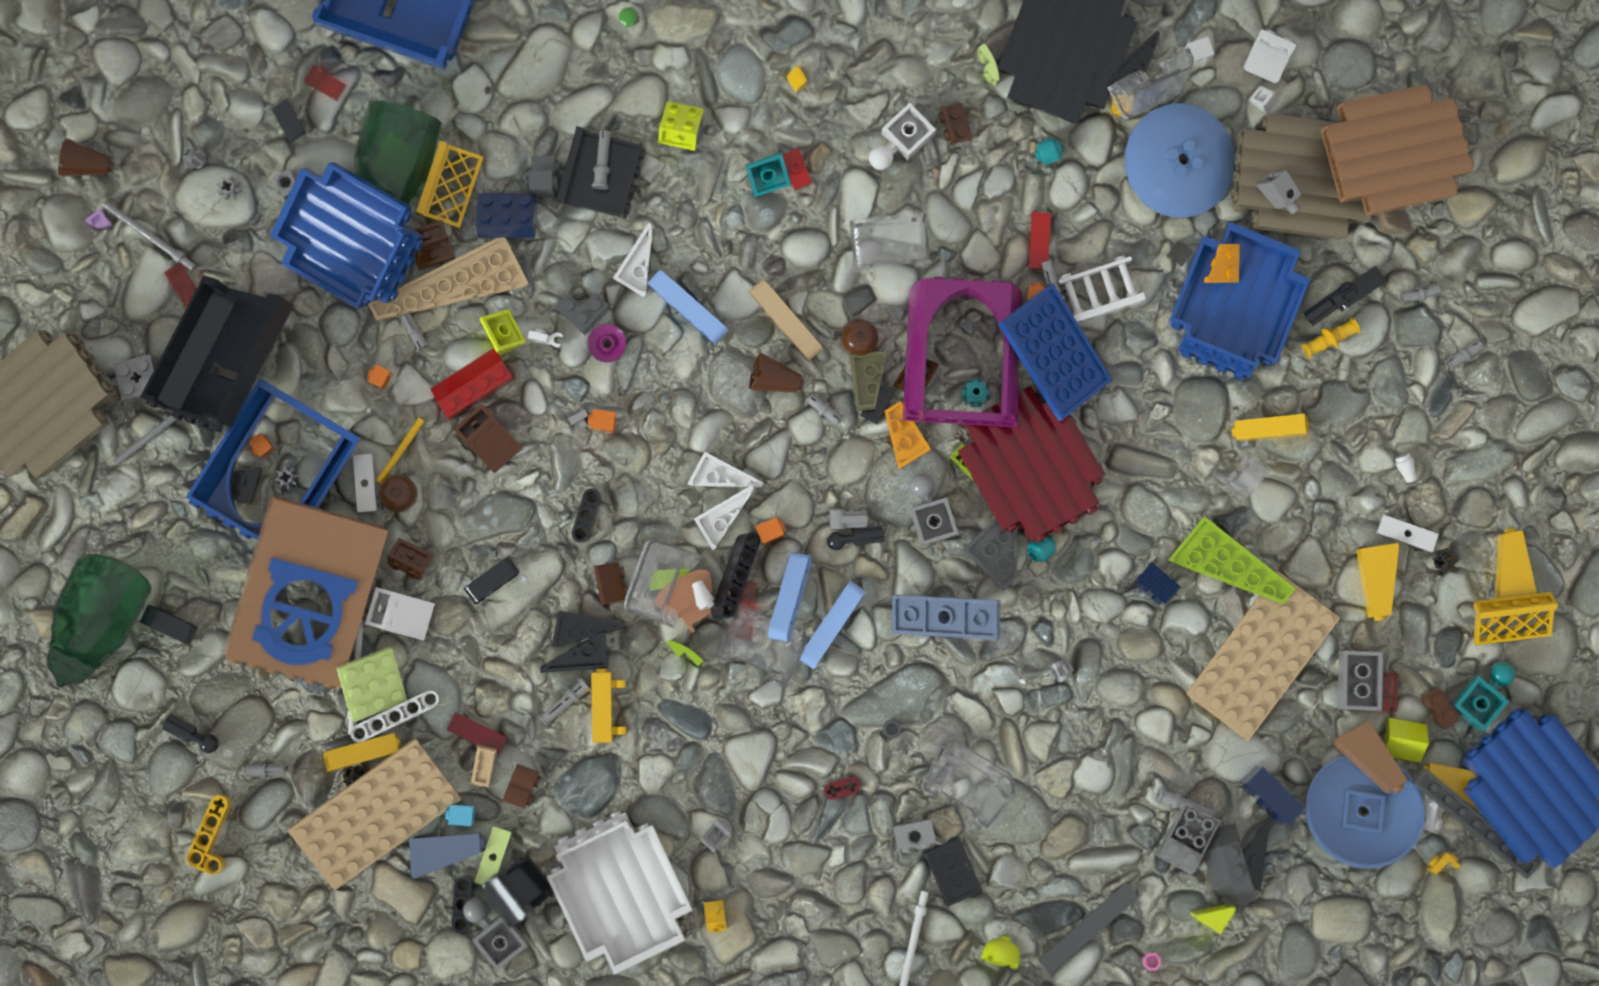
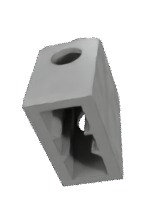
[1256,170,1301,214]

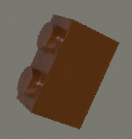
[594,563,629,606]

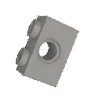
[893,819,936,853]

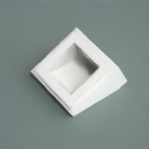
[1249,86,1278,113]

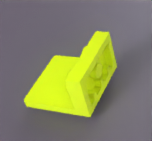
[658,101,704,151]

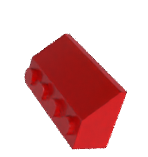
[430,348,515,421]

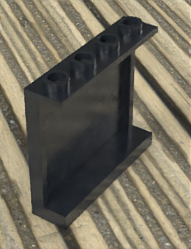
[557,126,646,219]

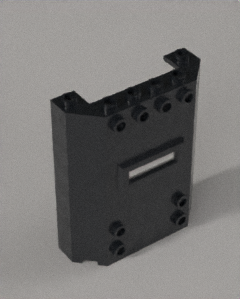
[140,275,293,433]

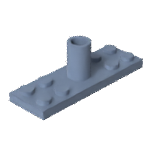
[892,594,1000,640]

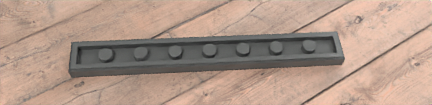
[1411,767,1539,879]

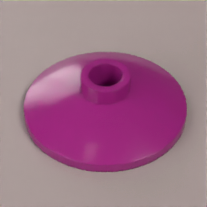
[588,324,626,362]

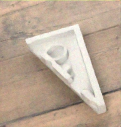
[613,223,653,298]
[687,452,764,488]
[694,485,755,550]

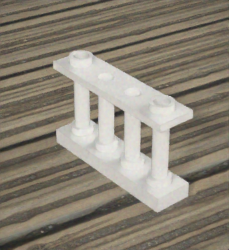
[1058,255,1146,324]

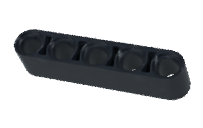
[710,532,760,620]

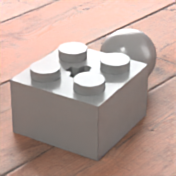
[106,354,158,403]
[909,473,958,547]
[463,898,528,971]

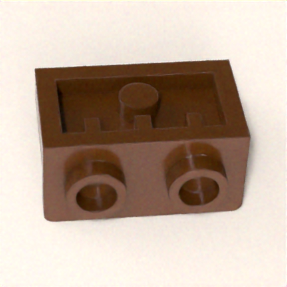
[938,102,973,146]
[387,538,433,580]

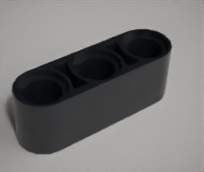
[1339,266,1387,312]
[572,488,602,543]
[464,557,520,605]
[140,604,198,645]
[451,875,474,934]

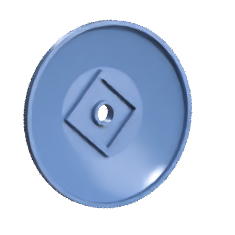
[1125,103,1235,218]
[1305,755,1425,869]

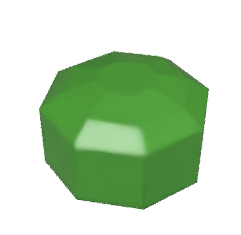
[619,7,637,28]

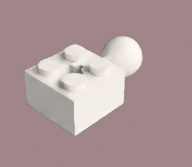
[869,103,936,170]

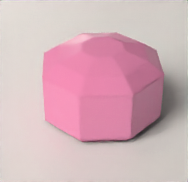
[1142,952,1162,971]

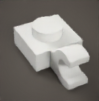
[528,329,563,348]

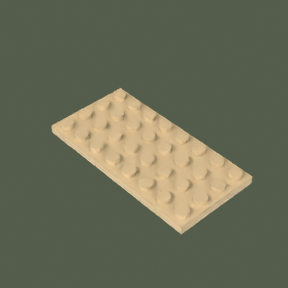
[1185,571,1340,741]
[287,738,462,891]

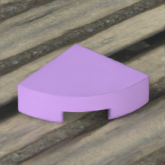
[85,209,113,229]

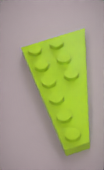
[1168,516,1296,604]

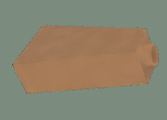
[1333,721,1408,795]

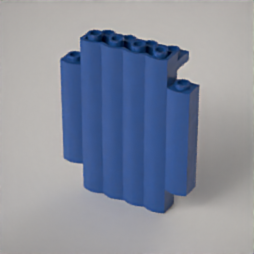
[269,162,424,309]
[1168,222,1310,380]
[1459,708,1599,868]

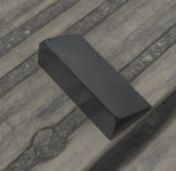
[272,99,307,143]

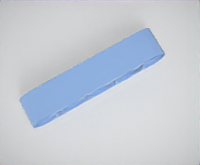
[647,270,729,345]
[768,552,812,642]
[798,580,866,669]

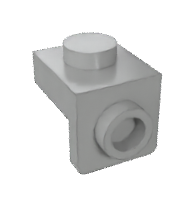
[699,818,733,852]

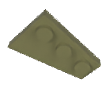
[850,351,888,411]

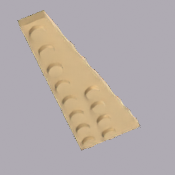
[368,238,529,321]

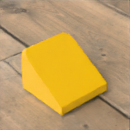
[787,65,808,92]

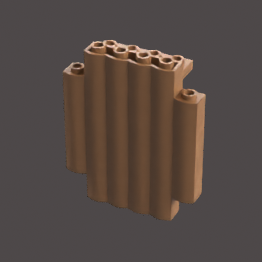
[1320,84,1474,217]

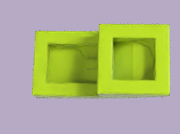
[666,640,704,666]

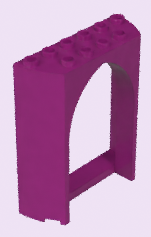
[902,276,1023,428]

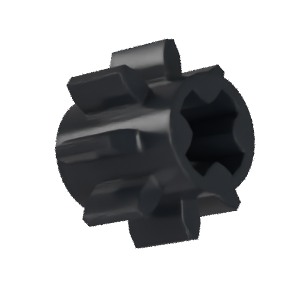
[1432,548,1458,573]
[343,765,367,786]

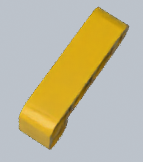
[186,795,232,875]

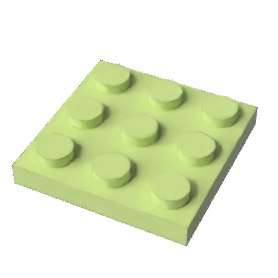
[336,647,407,722]

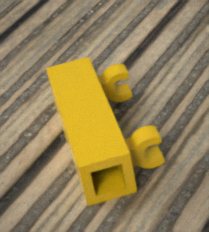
[591,669,626,743]

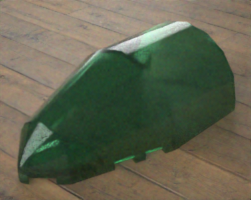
[354,101,443,206]
[47,554,152,688]

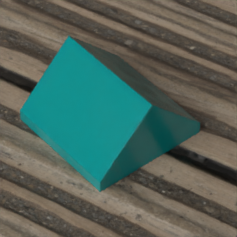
[745,153,791,197]

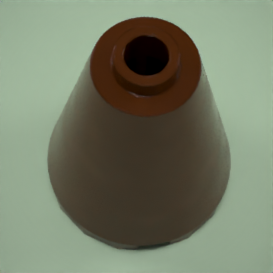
[58,138,114,176]
[749,353,804,393]

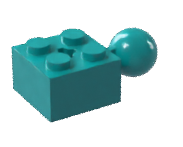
[1450,661,1515,731]

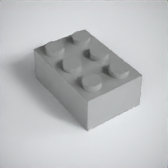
[1338,651,1383,711]

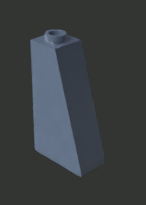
[409,833,486,878]

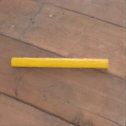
[376,417,425,484]

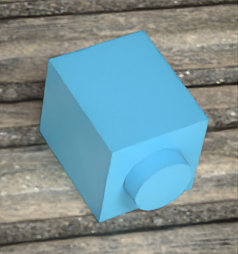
[446,804,476,826]

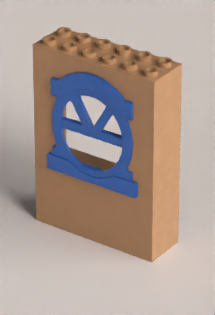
[223,495,388,689]

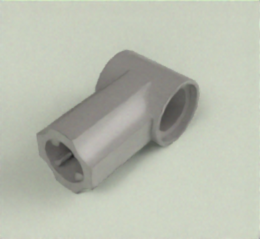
[829,510,867,530]

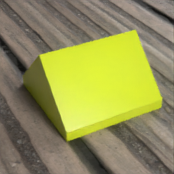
[480,309,526,356]
[1384,717,1429,763]
[1190,904,1236,934]

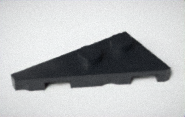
[1114,30,1160,102]
[186,467,263,503]
[551,610,625,647]
[540,631,608,673]
[1244,822,1270,891]

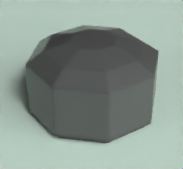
[882,719,901,739]

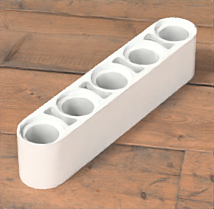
[350,691,440,742]

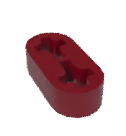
[824,777,860,800]

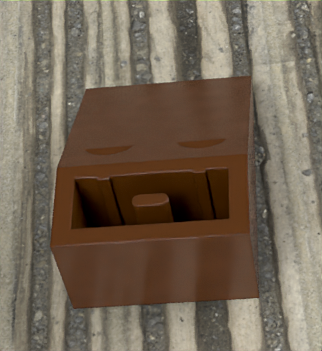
[453,403,523,473]

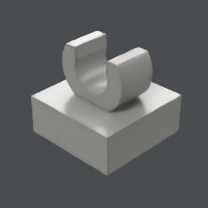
[567,406,588,430]

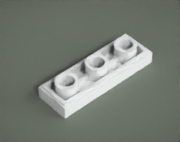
[353,454,378,513]
[1376,515,1439,552]

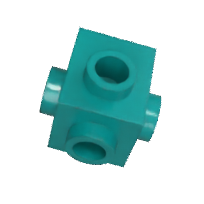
[962,379,989,407]

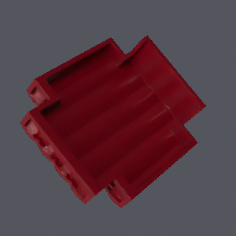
[958,386,1105,543]

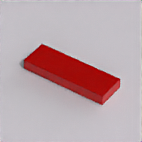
[1028,212,1051,270]

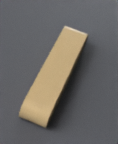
[748,279,823,361]

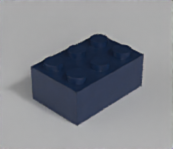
[476,193,538,238]
[1240,766,1305,825]

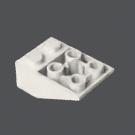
[365,587,435,640]

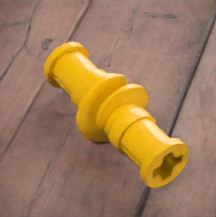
[1301,318,1361,359]

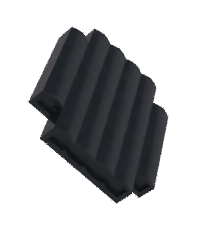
[998,0,1137,125]

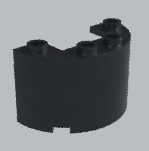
[481,855,554,928]

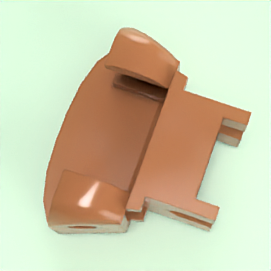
[656,570,714,633]

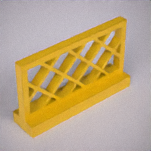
[416,141,483,229]
[1473,592,1558,645]

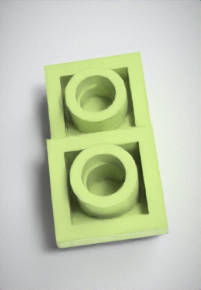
[977,43,999,86]

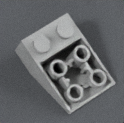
[1155,802,1220,874]

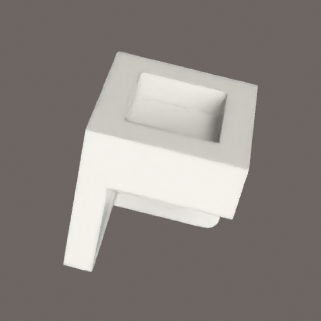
[1184,37,1215,62]

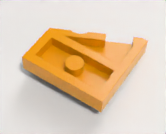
[1204,244,1240,283]

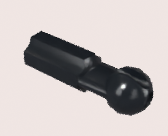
[1304,281,1358,326]
[827,525,885,550]
[163,714,219,753]

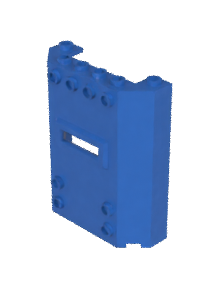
[312,0,475,70]

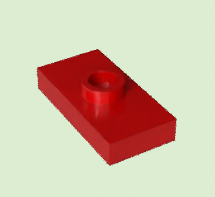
[782,148,812,191]

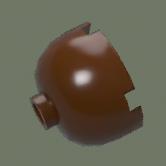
[841,319,879,356]
[379,474,418,513]

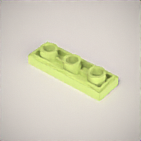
[474,826,512,885]

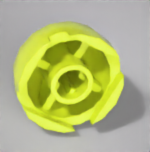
[980,935,1021,969]

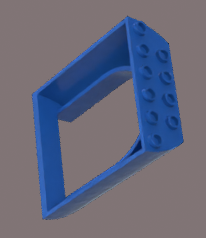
[186,378,361,540]

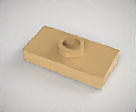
[471,745,498,788]

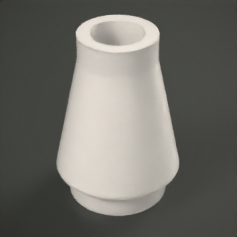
[1395,453,1417,483]
[692,580,714,611]

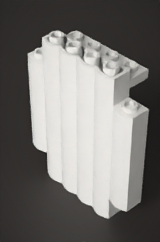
[547,811,693,975]

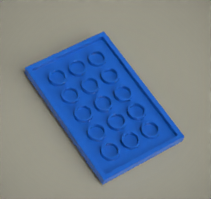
[998,283,1113,421]

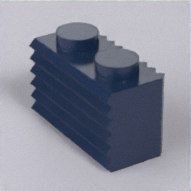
[1135,562,1181,605]

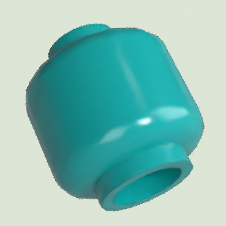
[1034,137,1064,165]
[1027,535,1056,563]

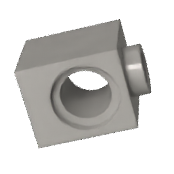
[273,169,296,200]

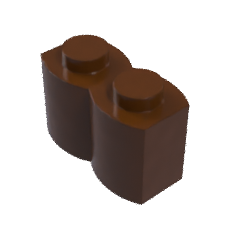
[1421,688,1460,728]
[503,763,542,809]

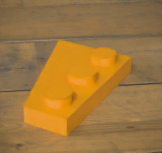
[884,401,931,470]

